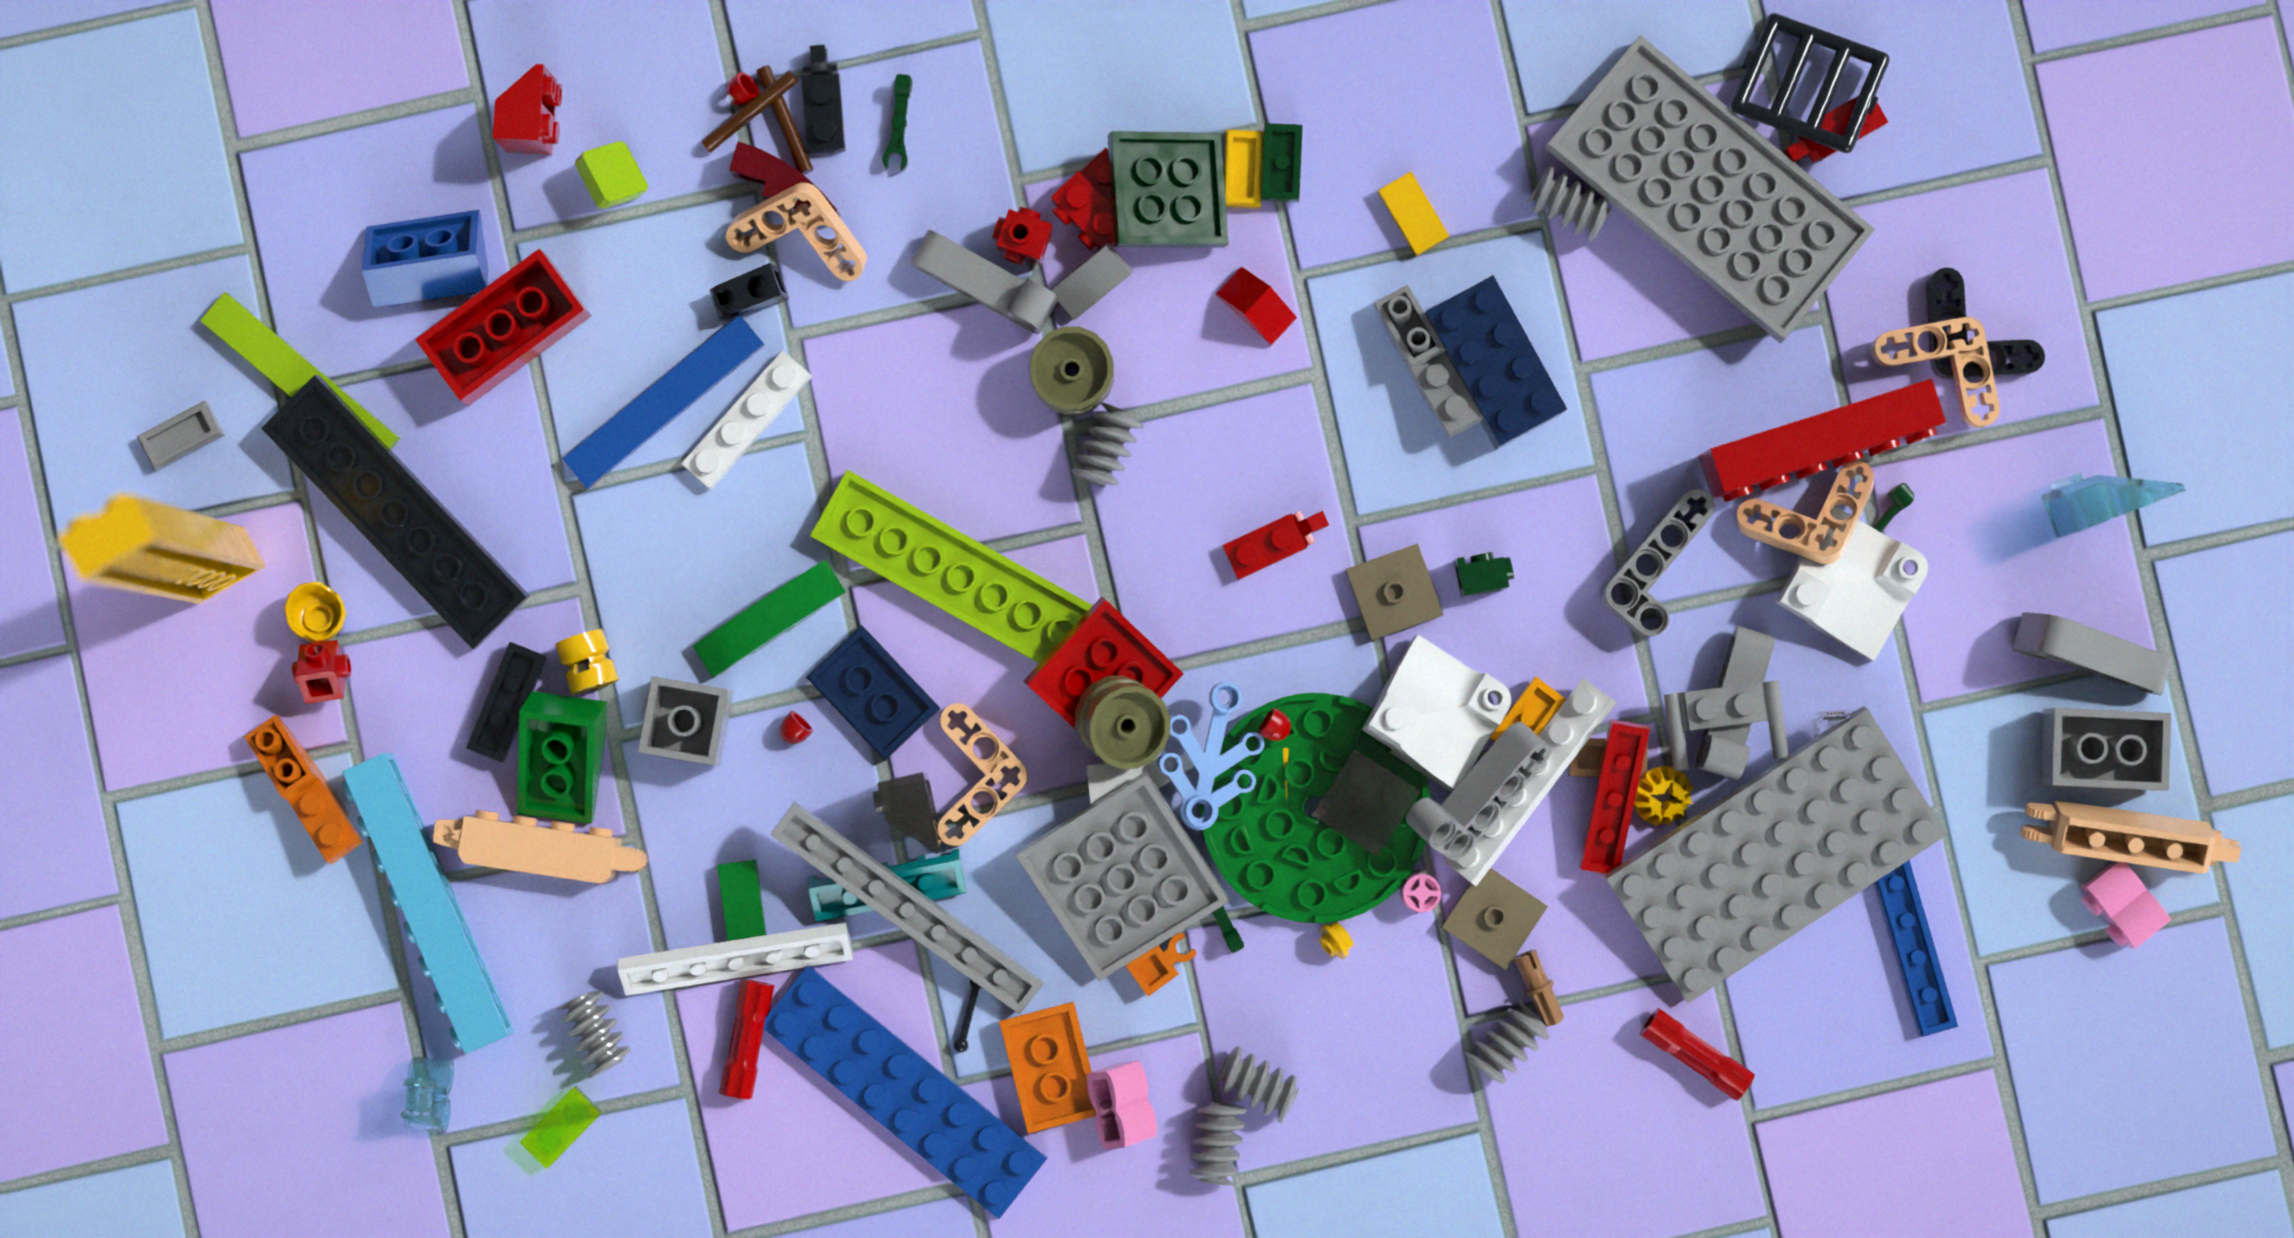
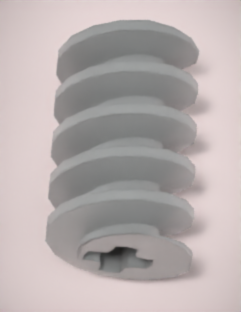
[1526,166,1612,243]
[1071,402,1143,487]
[556,991,630,1078]
[1465,999,1550,1084]
[1213,1046,1300,1123]
[1188,1102,1247,1186]

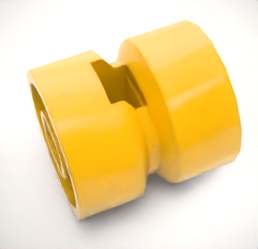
[555,629,619,695]

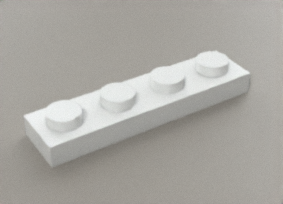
[681,350,812,490]

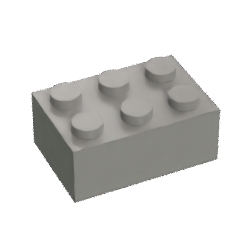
[2041,708,2171,791]

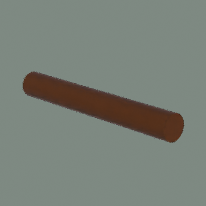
[756,65,814,175]
[701,70,799,153]

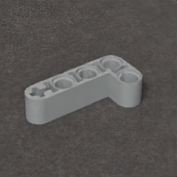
[910,230,1058,335]
[1601,489,1715,638]
[2012,612,2173,696]
[1695,626,1775,780]
[1406,722,1550,860]

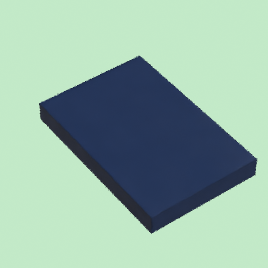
[806,625,941,761]

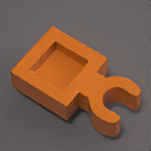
[1125,932,1197,997]

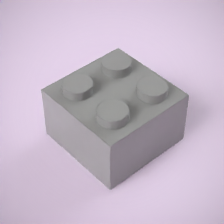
[638,676,734,766]

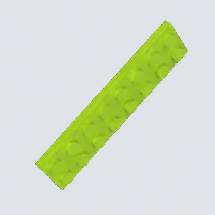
[810,469,1093,663]

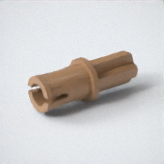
[1513,949,1564,1027]

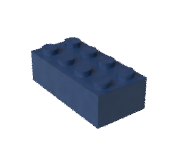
[1425,275,1567,450]

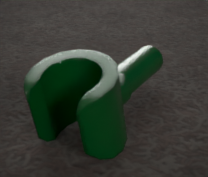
[1873,483,1914,532]

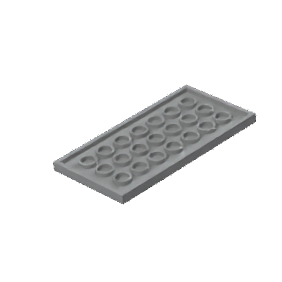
[1545,35,1875,344]
[1604,706,1947,1003]

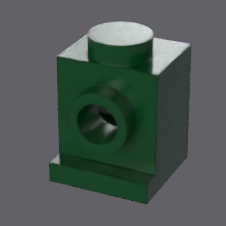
[1454,552,1514,598]

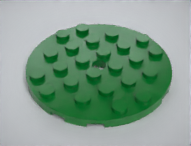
[1200,693,1430,923]

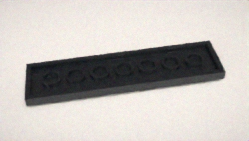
[261,375,530,650]

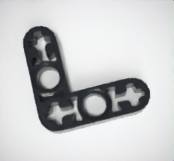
[1926,267,2045,379]

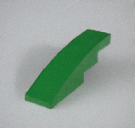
[693,560,846,678]

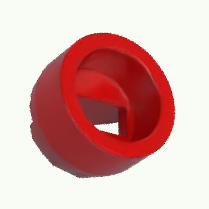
[725,72,759,106]
[1258,707,1291,741]
[779,711,813,744]

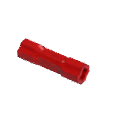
[718,979,775,1100]
[1639,1008,1755,1101]

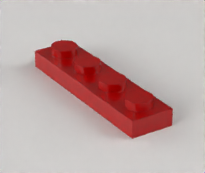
[1579,719,1650,874]

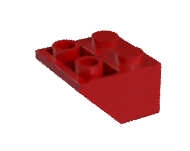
[493,64,562,155]

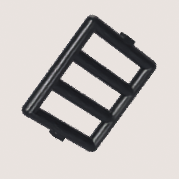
[1731,13,1890,153]

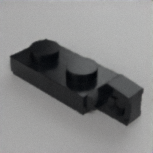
[801,45,846,154]

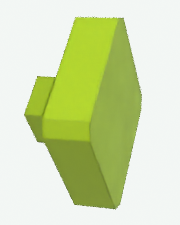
[574,141,648,209]

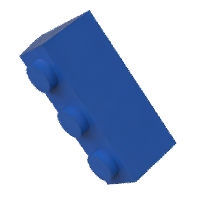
[362,210,488,308]

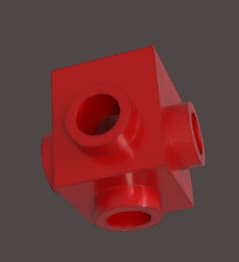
[992,207,1053,266]
[292,640,352,704]

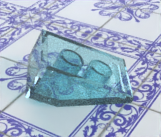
[2040,472,2186,538]

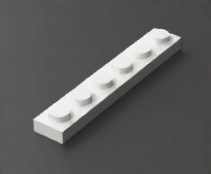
[1444,678,1616,886]
[617,923,853,996]

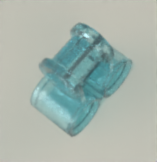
[400,1056,454,1133]

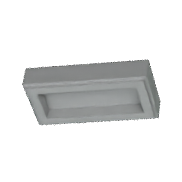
[1050,242,1133,320]
[136,401,225,471]

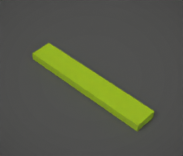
[200,292,401,450]

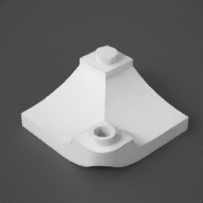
[1775,506,1928,662]
[1361,634,1511,793]

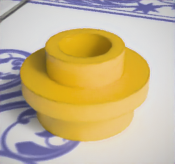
[1319,922,1354,959]

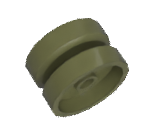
[1030,326,1114,415]
[1075,675,1171,769]

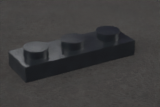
[466,642,548,763]

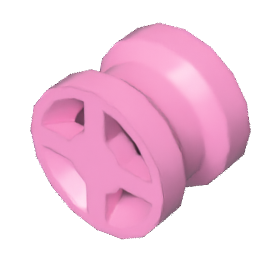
[1401,873,1441,913]

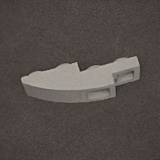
[1374,285,1483,438]

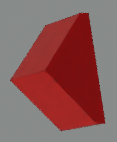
[1216,266,1297,346]

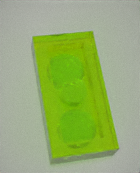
[520,1086,604,1169]

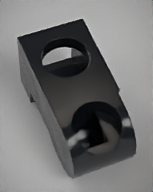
[709,263,789,320]

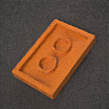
[999,1001,1096,1134]

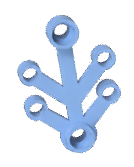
[1157,682,1264,830]

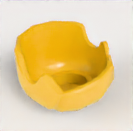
[284,581,347,643]

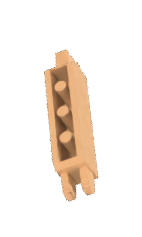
[2020,800,2241,874]
[433,810,649,884]

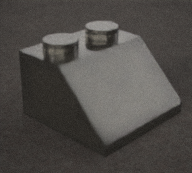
[1311,749,1420,856]
[872,772,944,850]

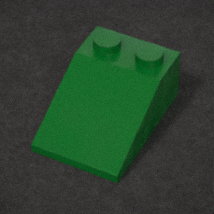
[517,691,607,824]

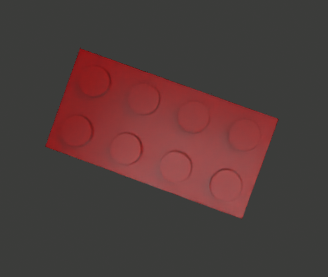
[415,248,592,406]

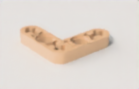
[726,183,867,281]
[1871,317,2000,428]
[1736,461,1874,564]
[937,703,1028,846]

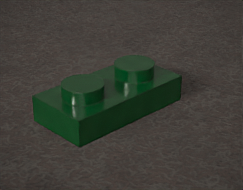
[1261,123,1303,203]

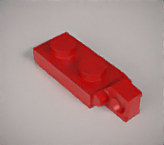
[1783,96,1888,163]
[1222,511,1329,580]

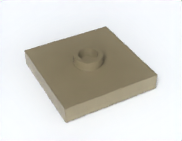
[1345,543,1443,641]
[1441,868,1548,970]

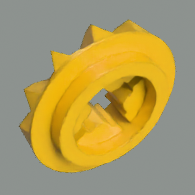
[1634,766,1694,827]

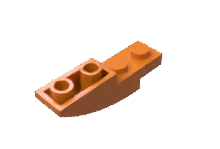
[244,715,363,864]

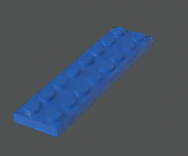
[764,965,1048,1219]

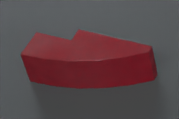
[729,141,840,217]

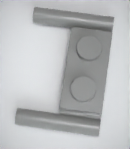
[1664,680,1789,771]

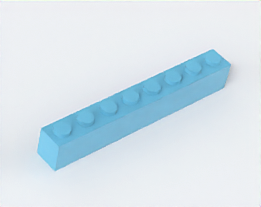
[342,753,515,1054]

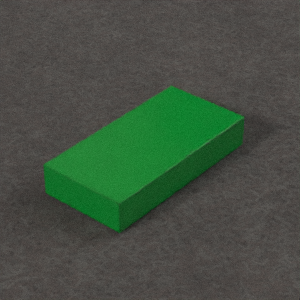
[717,859,767,941]

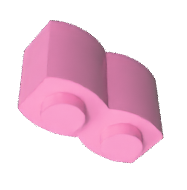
[2080,861,2171,949]
[1087,1061,1157,1150]

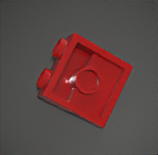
[1051,147,1115,253]

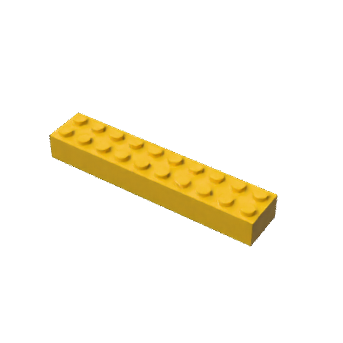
[57,493,266,604]

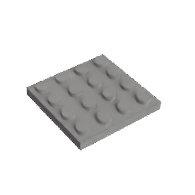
[1015,771,1229,981]

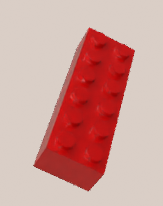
[1698,378,1947,503]

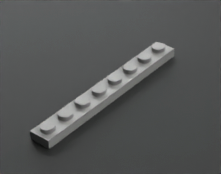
[770,801,1043,1014]

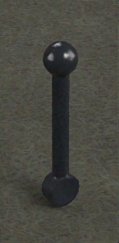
[953,979,982,1053]

